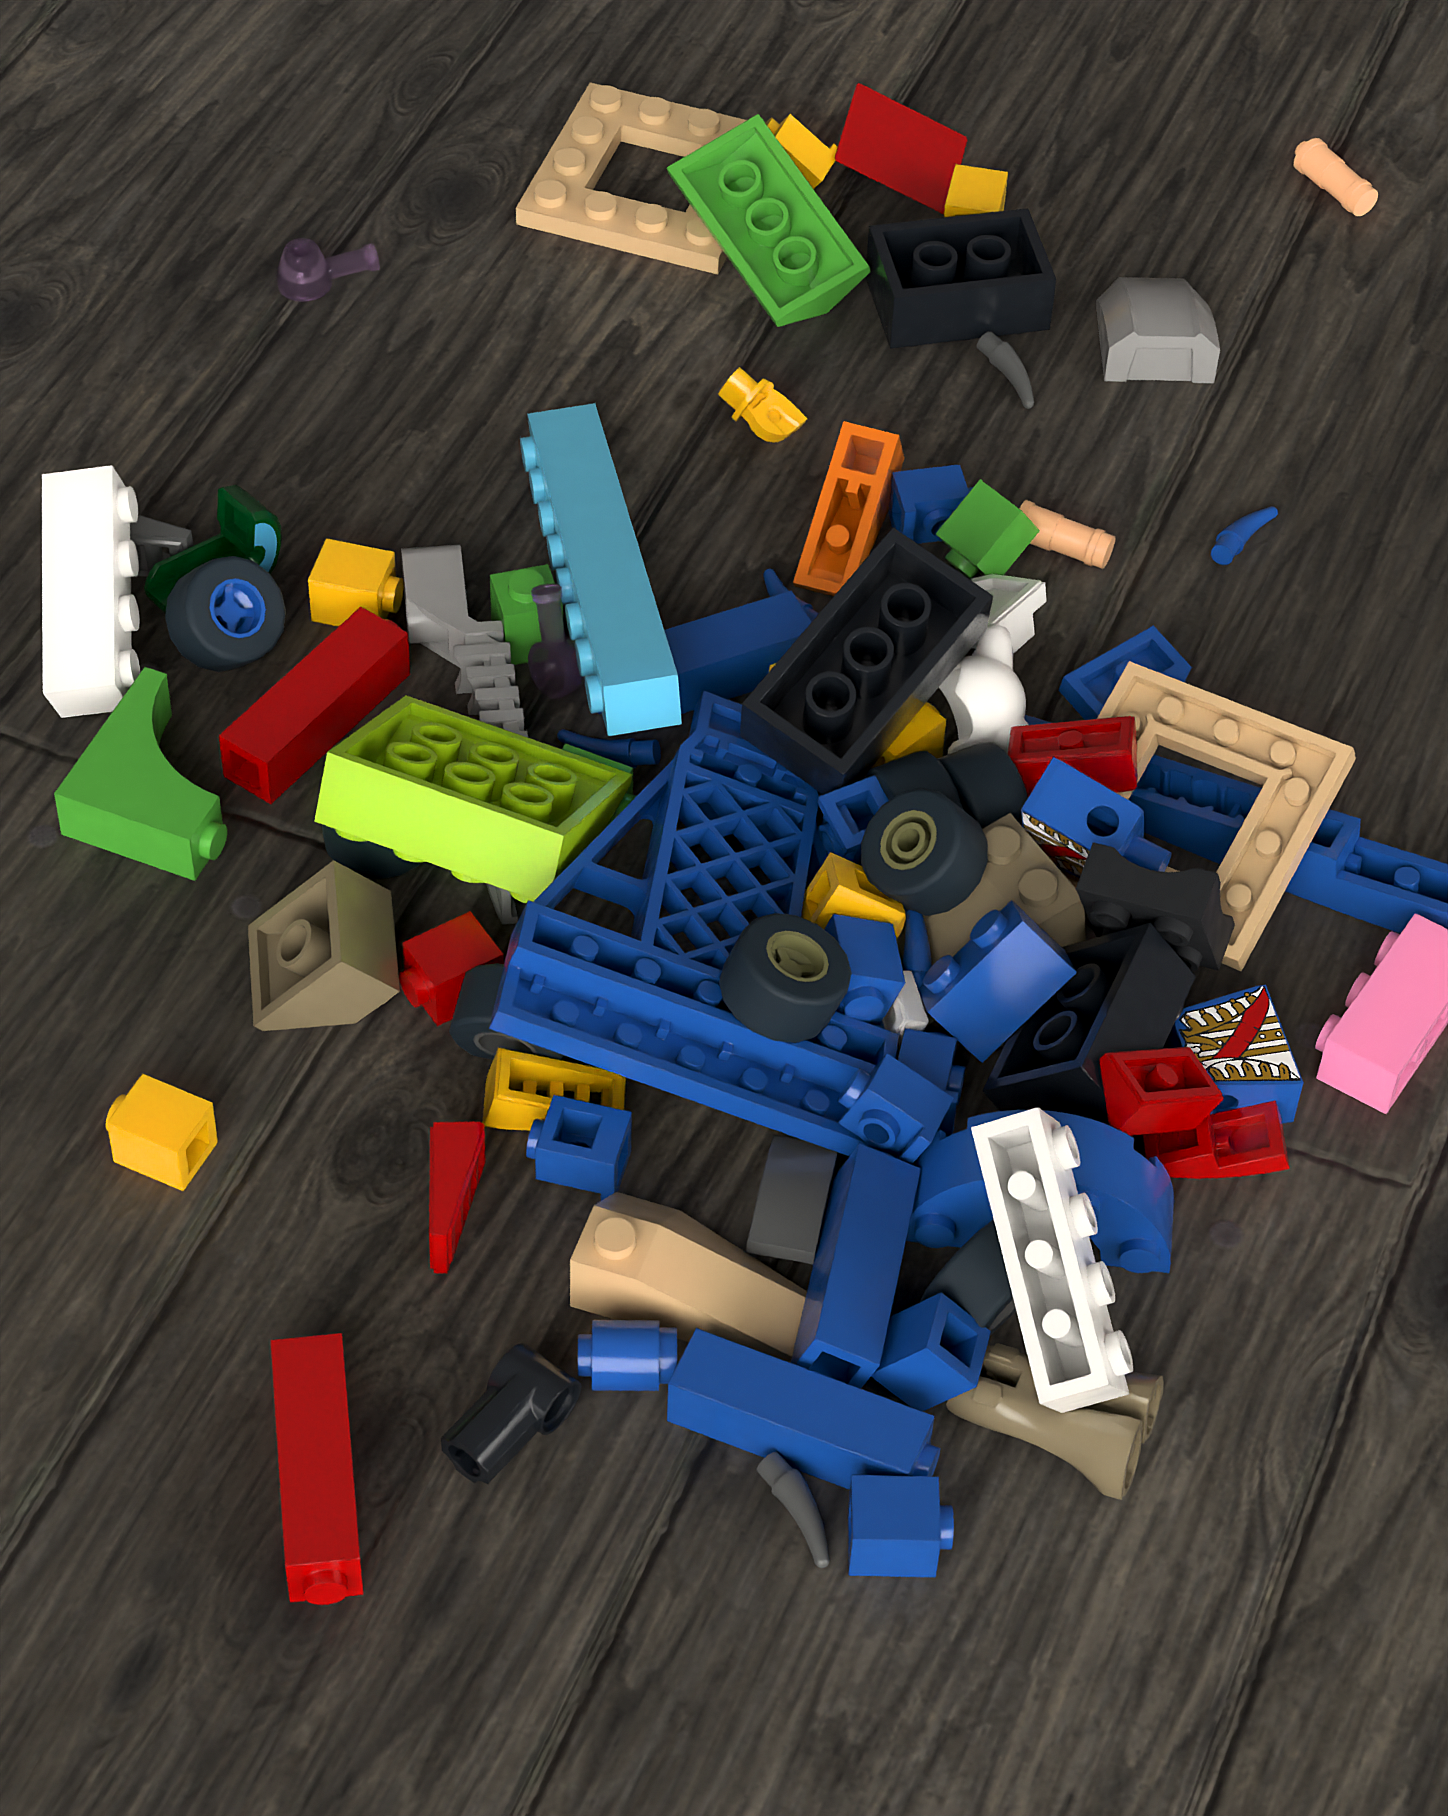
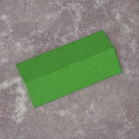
[667,114,870,327]

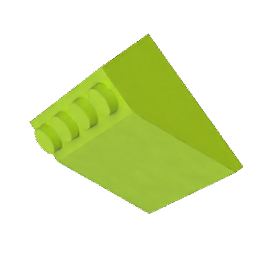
[314,695,633,903]

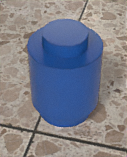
[578,1320,677,1391]

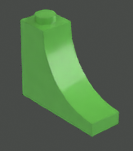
[54,667,227,881]

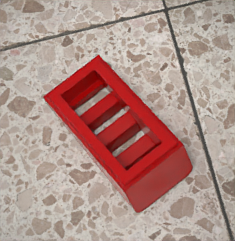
[429,1122,486,1273]

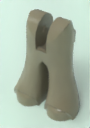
[946,1343,1164,1500]

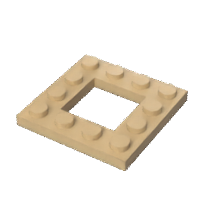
[516,83,747,275]
[1059,661,1356,971]

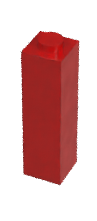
[219,607,410,804]
[271,1333,363,1605]

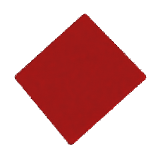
[835,83,967,214]

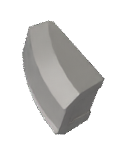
[1096,277,1220,383]

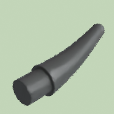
[977,332,1034,409]
[757,1452,830,1568]

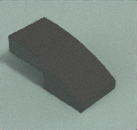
[746,1135,838,1264]

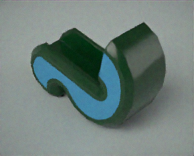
[144,485,282,614]

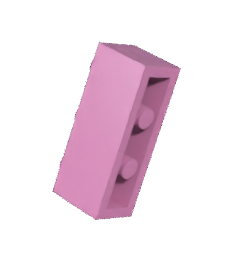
[1315,913,1448,1114]

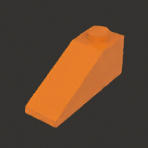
[793,421,904,596]

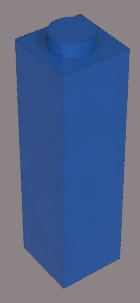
[598,590,812,714]
[791,1143,921,1389]
[667,1328,940,1490]

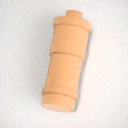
[1294,138,1378,216]
[1019,500,1115,569]

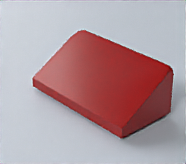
[1008,716,1138,797]
[1099,1047,1224,1136]

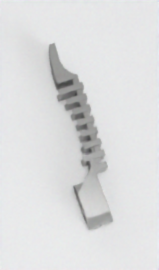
[401,544,528,924]

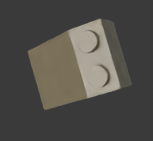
[896,813,1086,1032]

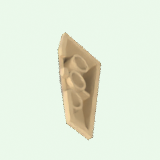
[570,1192,807,1363]

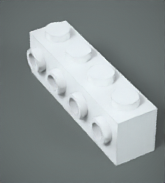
[42,465,140,718]
[971,1107,1133,1413]

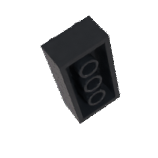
[740,527,993,795]

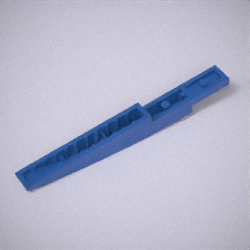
[1024,715,1448,934]

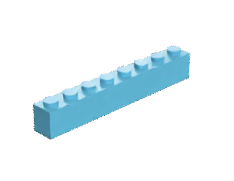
[520,403,682,736]

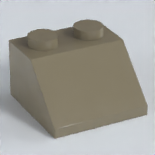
[248,860,400,1031]

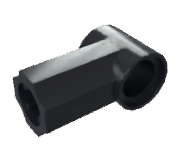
[441,1343,582,1484]

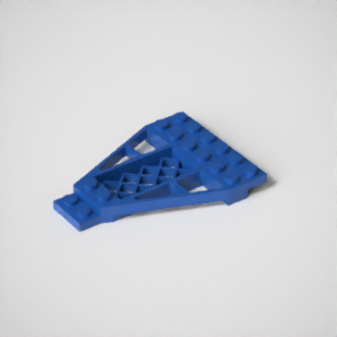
[489,690,899,1156]

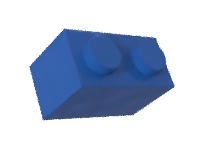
[918,900,1077,1063]

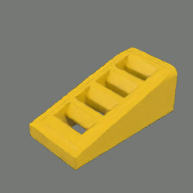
[482,1047,626,1130]

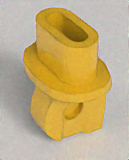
[718,367,807,443]

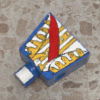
[1021,757,1172,878]
[1163,985,1304,1123]

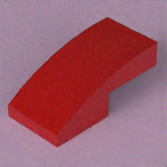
[1143,1100,1290,1179]

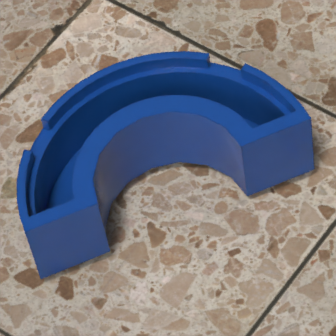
[906,1110,1174,1273]

